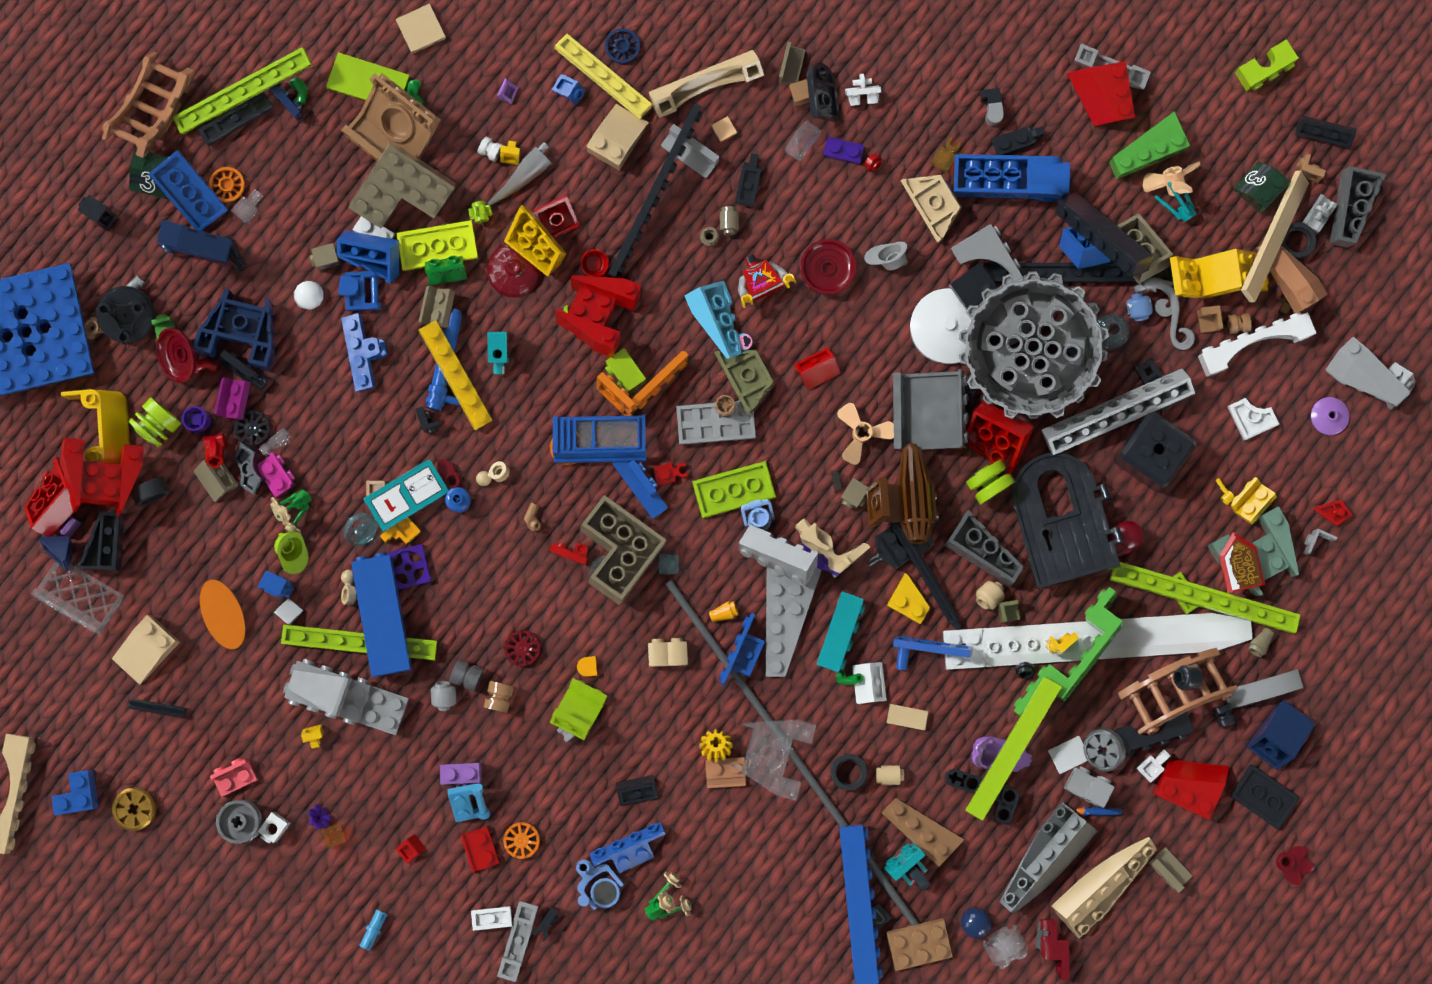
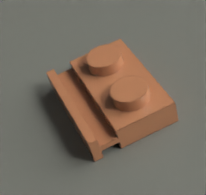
[705,757,746,788]

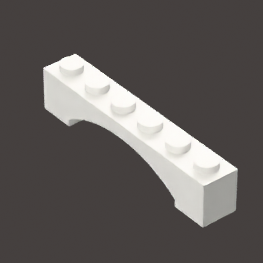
[1198,312,1316,377]

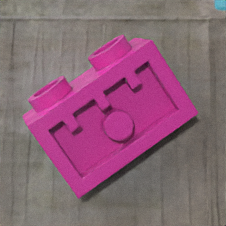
[257,452,296,498]

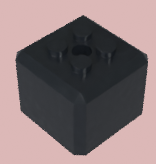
[1114,412,1196,491]

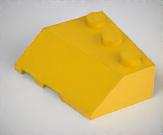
[504,205,566,276]

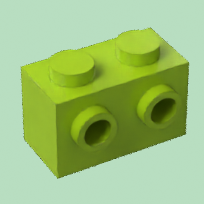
[605,348,646,394]

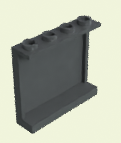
[893,369,969,451]

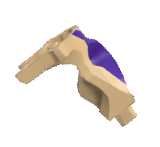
[795,518,870,578]

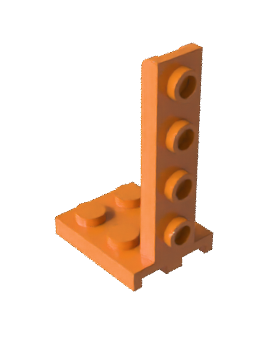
[596,351,689,416]

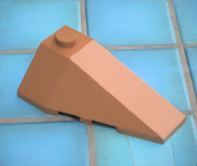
[1257,245,1328,313]

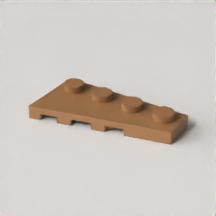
[882,798,964,867]

